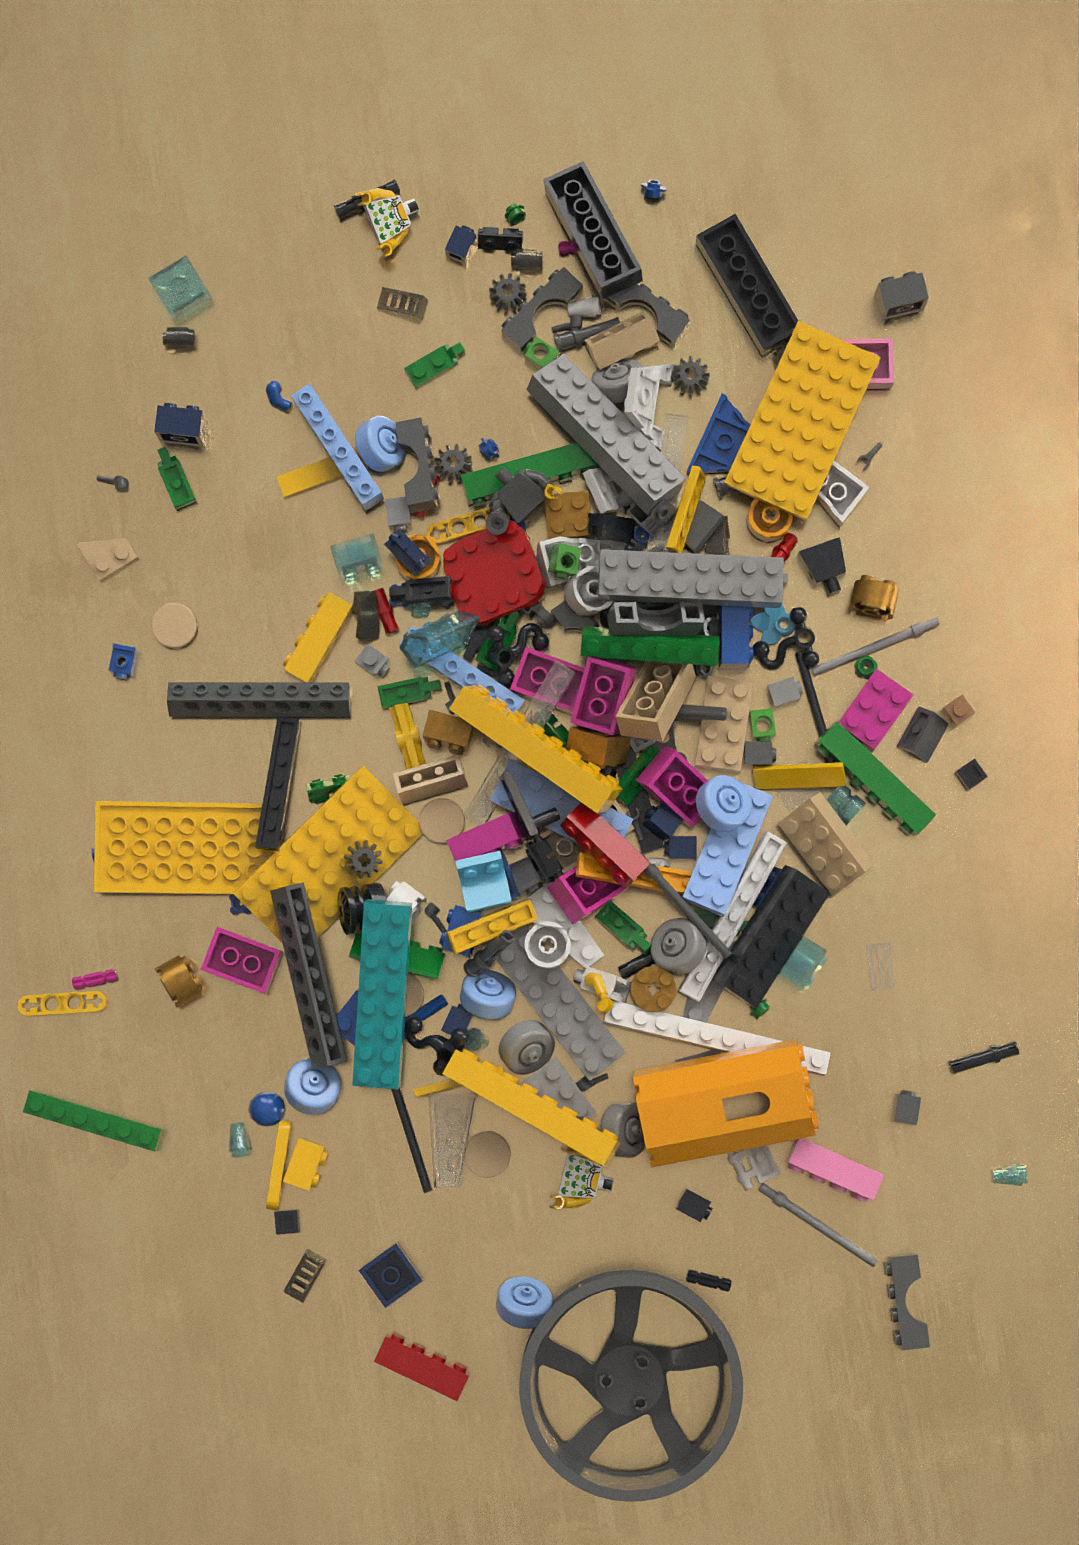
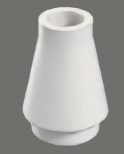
[568,295,601,317]

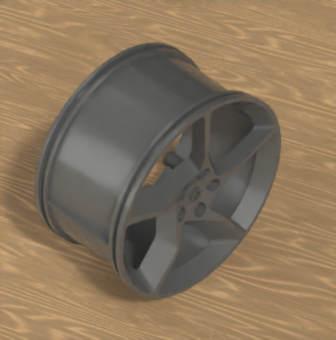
[519,1270,743,1502]

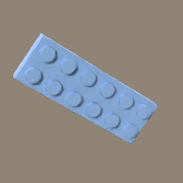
[490,760,633,844]
[682,782,773,917]

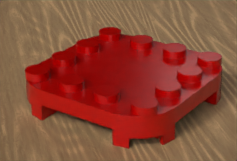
[443,521,546,627]

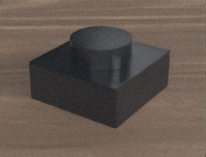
[956,758,988,790]
[274,1210,300,1235]

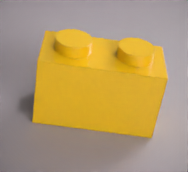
[283,1138,328,1191]

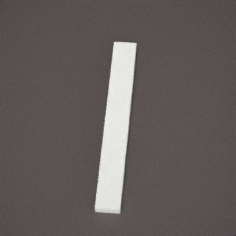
[678,831,787,1002]

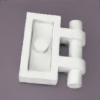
[583,468,624,514]
[727,1145,781,1191]

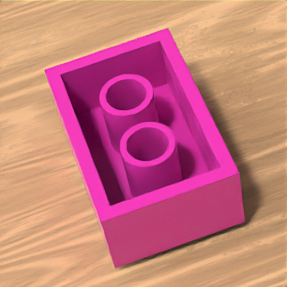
[510,647,585,715]
[570,656,637,735]
[839,668,914,752]
[636,746,708,828]
[446,813,527,861]
[547,867,630,925]
[200,927,283,994]

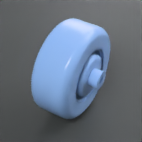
[355,416,406,472]
[696,775,751,832]
[459,970,516,1019]
[284,1058,341,1115]
[496,1276,553,1329]

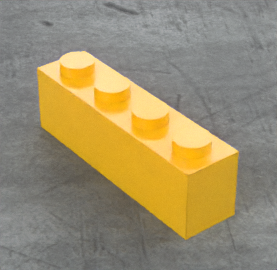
[283,592,354,682]

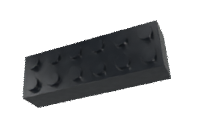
[543,161,643,300]
[696,213,799,356]
[712,865,830,1008]

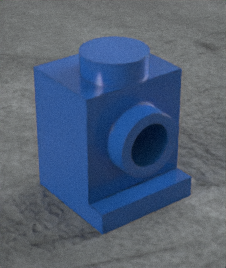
[109,643,138,679]

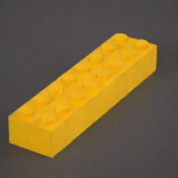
[449,684,623,814]
[442,1049,621,1167]

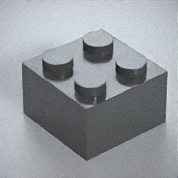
[875,271,929,319]

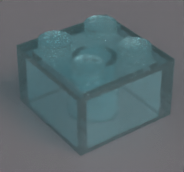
[148,256,212,322]
[330,533,384,581]
[777,936,828,991]

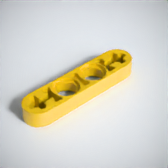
[426,507,512,545]
[17,991,108,1016]
[266,1120,292,1211]

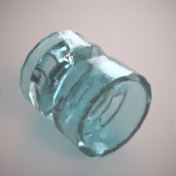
[827,785,866,825]

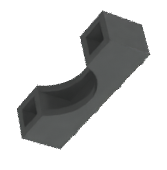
[501,267,583,353]
[605,284,690,346]
[395,417,440,513]
[551,600,626,664]
[607,602,705,635]
[885,1254,930,1351]

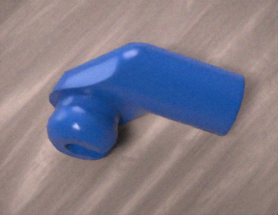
[266,381,292,412]

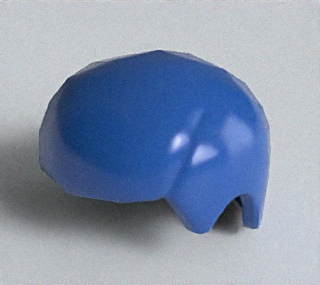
[248,1092,285,1126]

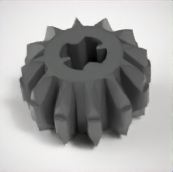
[489,273,527,312]
[672,356,710,395]
[434,444,472,482]
[344,840,383,879]

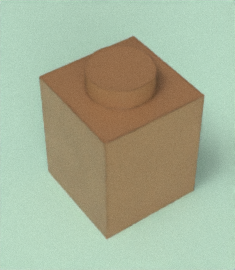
[941,694,975,728]

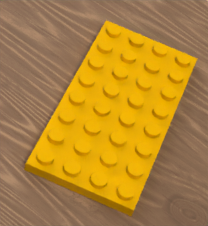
[724,321,881,521]
[233,765,423,942]
[94,801,275,895]

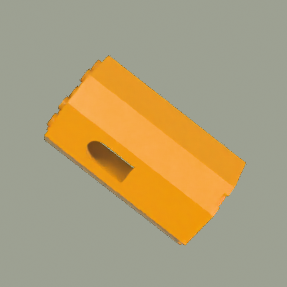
[633,1039,819,1168]

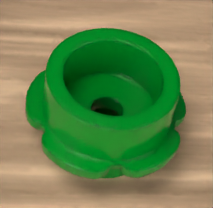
[504,203,526,224]
[855,656,878,678]
[750,999,770,1019]

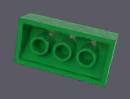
[349,933,446,981]

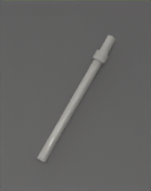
[811,617,939,676]
[759,1183,878,1267]

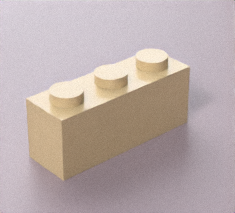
[585,311,660,369]
[393,755,468,805]

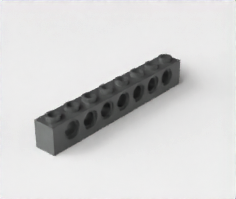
[167,682,351,717]
[270,882,346,1069]

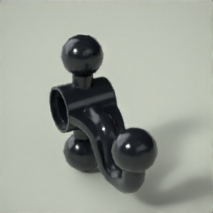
[753,607,820,669]
[487,623,549,686]
[405,1016,469,1076]

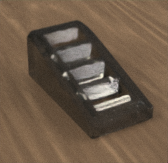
[377,287,428,320]
[283,1249,327,1303]

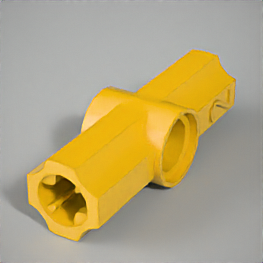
[389,703,426,769]

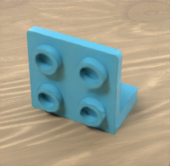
[455,851,512,912]

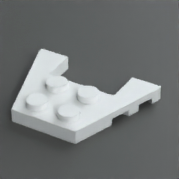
[624,364,674,450]

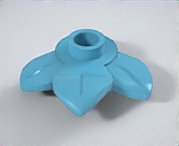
[750,604,796,644]

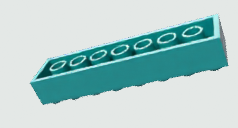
[352,899,413,1089]

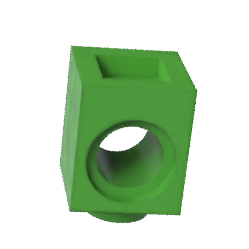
[523,337,559,370]
[548,543,581,579]
[749,708,776,742]

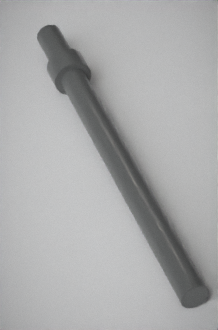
[639,852,732,959]

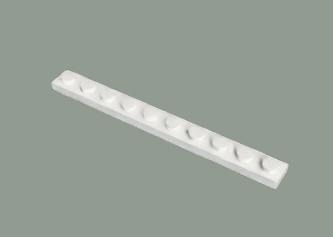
[603,1000,830,1076]

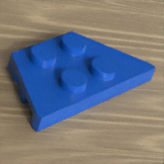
[687,393,750,473]

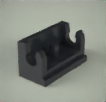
[588,513,635,544]

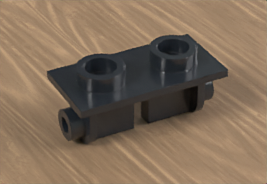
[478,226,523,251]
[525,835,564,883]

